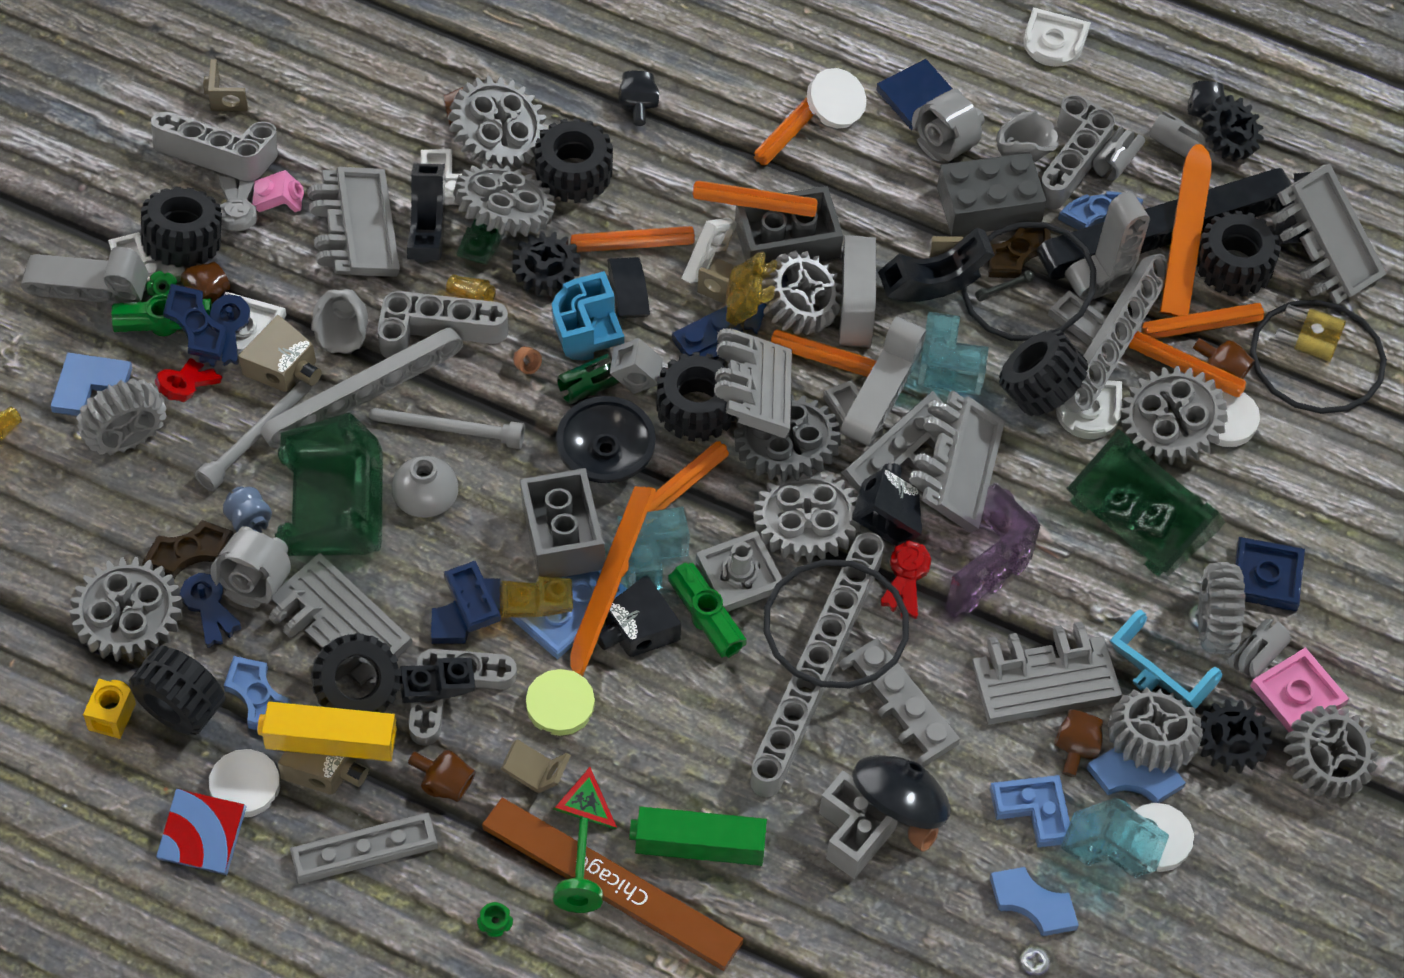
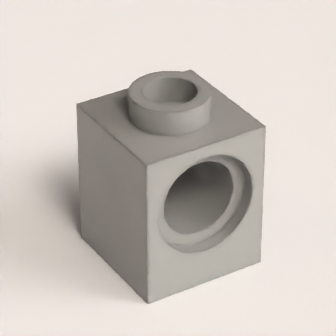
[610,338,663,394]

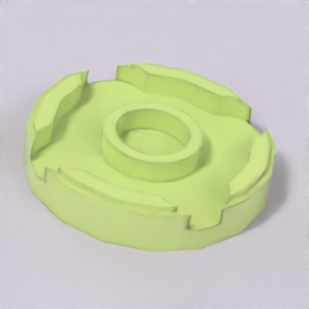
[526,669,595,736]

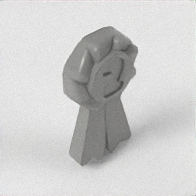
[219,176,257,231]

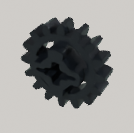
[1201,95,1264,162]
[512,231,580,296]
[1200,699,1272,774]

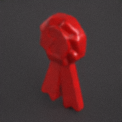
[155,358,223,402]
[881,540,931,619]

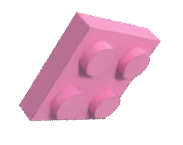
[1250,647,1349,732]

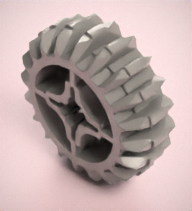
[757,250,842,336]
[76,378,167,456]
[1197,562,1246,654]
[1108,687,1203,773]
[1283,705,1379,799]

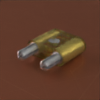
[1275,304,1346,362]

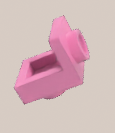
[252,170,304,213]

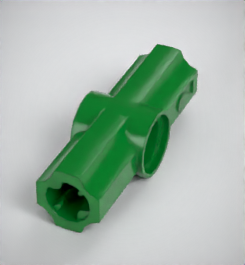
[111,294,212,337]
[668,562,747,658]

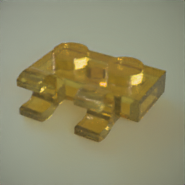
[726,252,777,326]

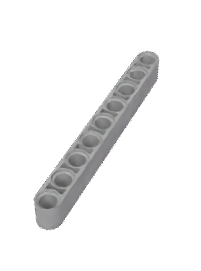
[750,532,884,797]

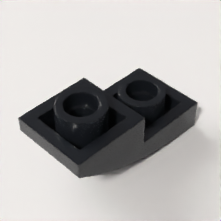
[607,257,650,319]
[399,658,476,703]

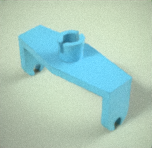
[1110,610,1223,709]

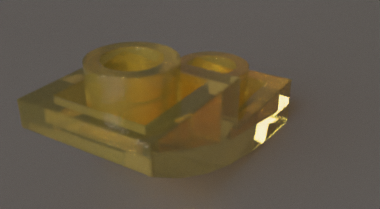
[499,576,573,617]

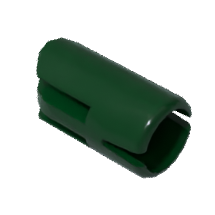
[557,354,620,404]

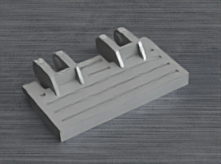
[1270,163,1386,304]
[307,167,400,277]
[714,328,792,438]
[909,391,1005,533]
[269,553,413,686]
[972,622,1122,725]

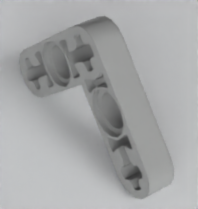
[409,649,517,746]

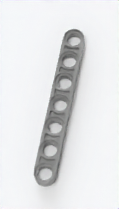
[1064,254,1168,413]
[261,328,463,448]

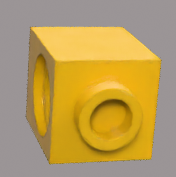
[83,679,136,739]

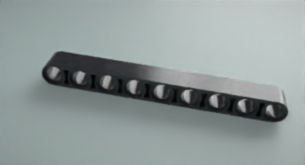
[1037,168,1292,280]

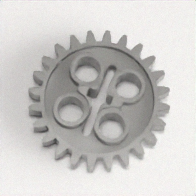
[448,76,548,169]
[453,163,556,237]
[1121,366,1228,465]
[753,471,861,563]
[69,557,183,661]

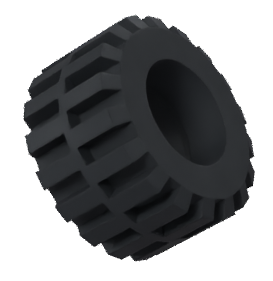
[535,118,613,203]
[141,187,222,268]
[1196,211,1281,297]
[999,329,1088,416]
[656,352,736,442]
[311,633,402,713]
[129,646,226,736]

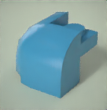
[552,271,625,361]

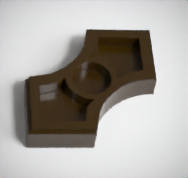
[988,221,1051,278]
[142,520,234,579]

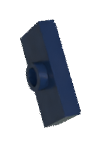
[444,561,501,633]

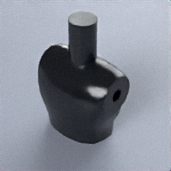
[619,70,659,126]
[1187,81,1226,136]

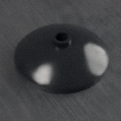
[556,396,656,483]
[852,755,951,829]

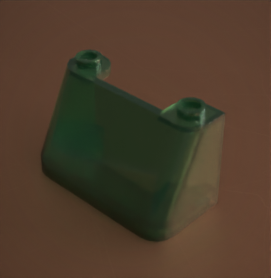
[275,412,383,556]
[1066,429,1226,577]

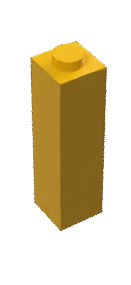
[257,701,397,762]

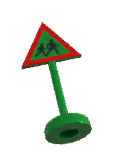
[553,767,617,913]

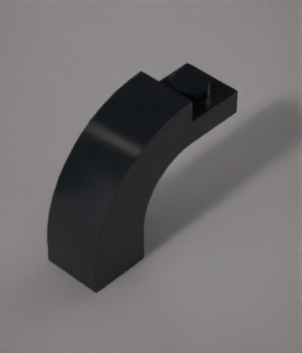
[407,163,445,263]
[878,227,995,302]

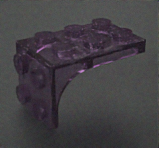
[945,483,1041,619]

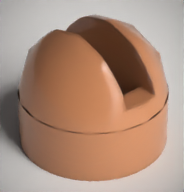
[513,346,542,374]
[908,826,939,852]

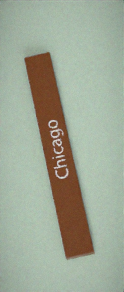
[482,797,744,971]

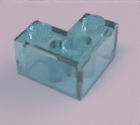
[917,312,989,395]
[617,507,690,590]
[1060,798,1169,878]

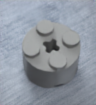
[912,88,985,162]
[210,526,291,608]

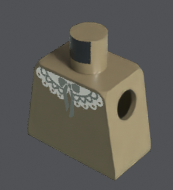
[238,314,322,392]
[278,751,369,795]

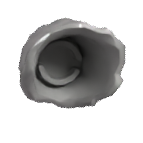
[996,111,1059,163]
[311,289,368,354]

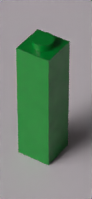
[629,806,767,866]

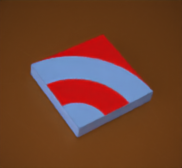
[156,789,247,875]

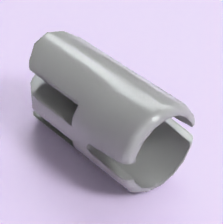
[1150,111,1210,158]
[1093,126,1145,180]
[1228,619,1291,678]

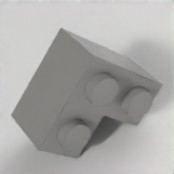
[819,771,898,879]

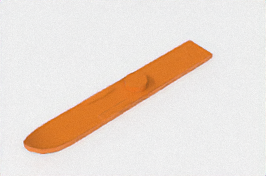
[1160,144,1212,316]
[570,486,656,677]

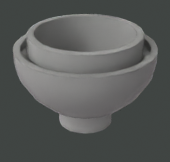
[392,456,458,518]

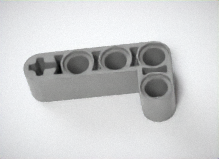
[1041,95,1115,209]
[151,112,278,181]
[1065,191,1150,301]
[839,235,876,348]
[21,247,148,303]
[378,291,508,358]
[840,316,927,447]

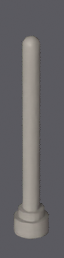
[195,381,313,491]
[369,408,525,449]

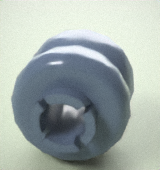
[223,487,272,533]

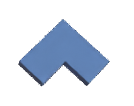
[51,352,132,416]
[990,775,1074,848]

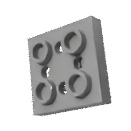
[696,531,785,612]

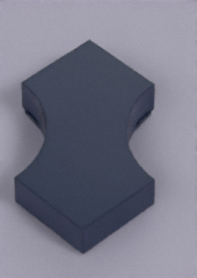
[163,284,228,361]
[431,578,501,644]

